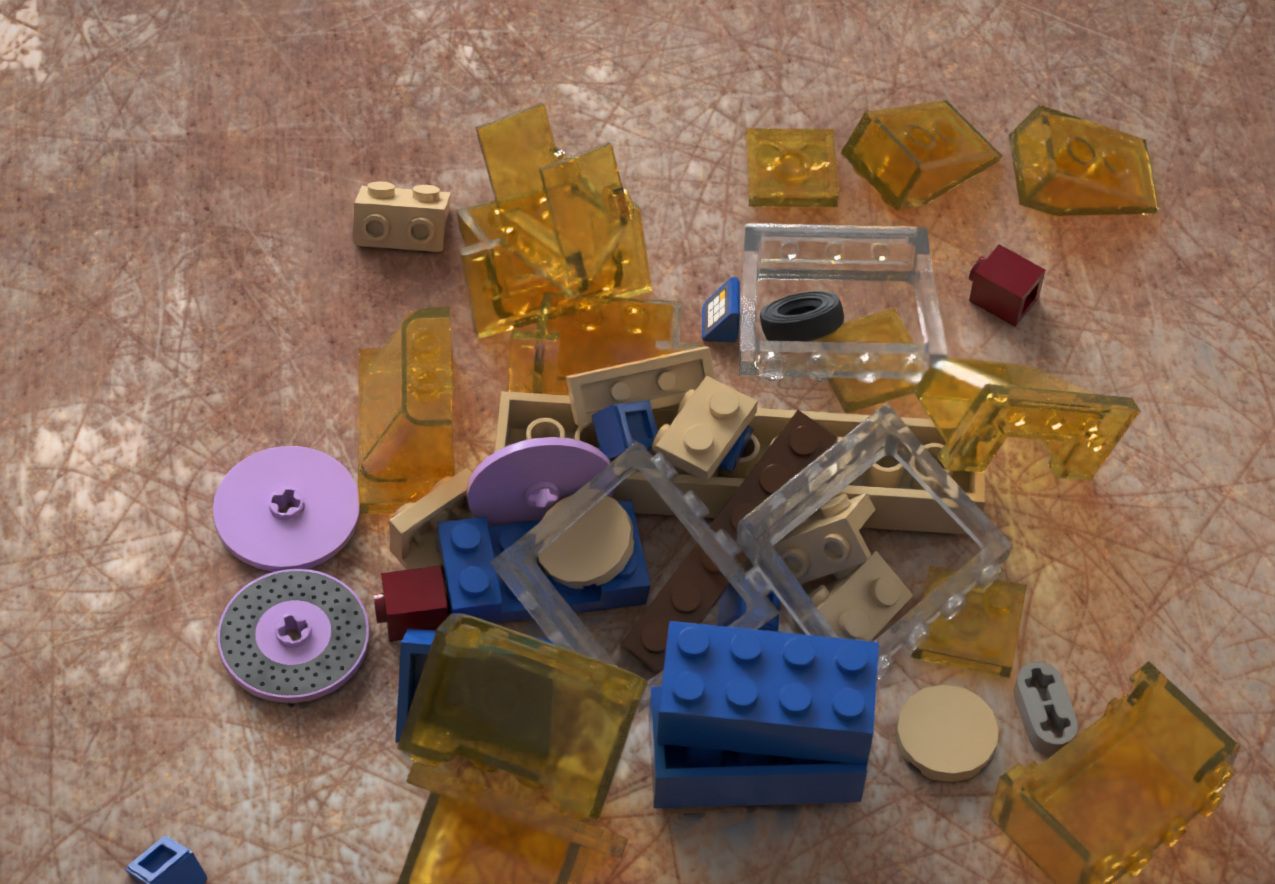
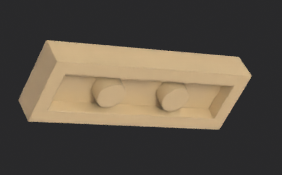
[565,346,716,426]

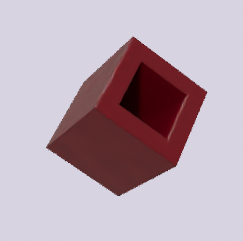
[969,244,1046,327]
[373,565,449,642]

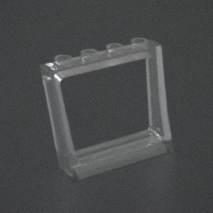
[739,223,948,383]
[736,403,1013,680]
[490,442,780,722]

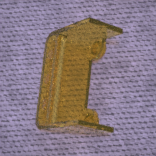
[475,103,634,297]

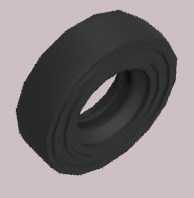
[760,291,844,344]

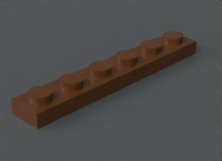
[621,410,838,677]

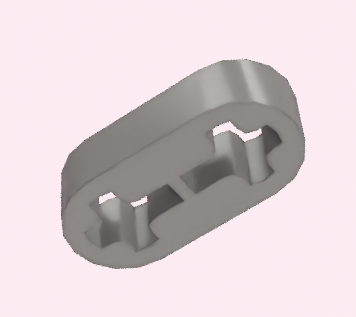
[1014,662,1078,757]

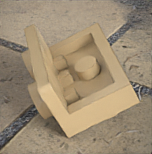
[353,182,451,252]
[652,376,758,482]
[389,468,475,570]
[765,493,876,588]
[793,551,913,641]

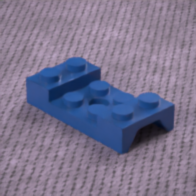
[435,500,651,628]

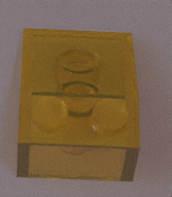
[841,100,1003,211]
[1009,104,1159,216]

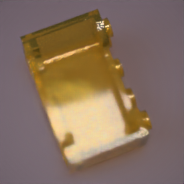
[397,613,648,821]
[989,661,1241,884]

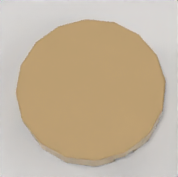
[535,492,635,589]
[895,684,999,782]

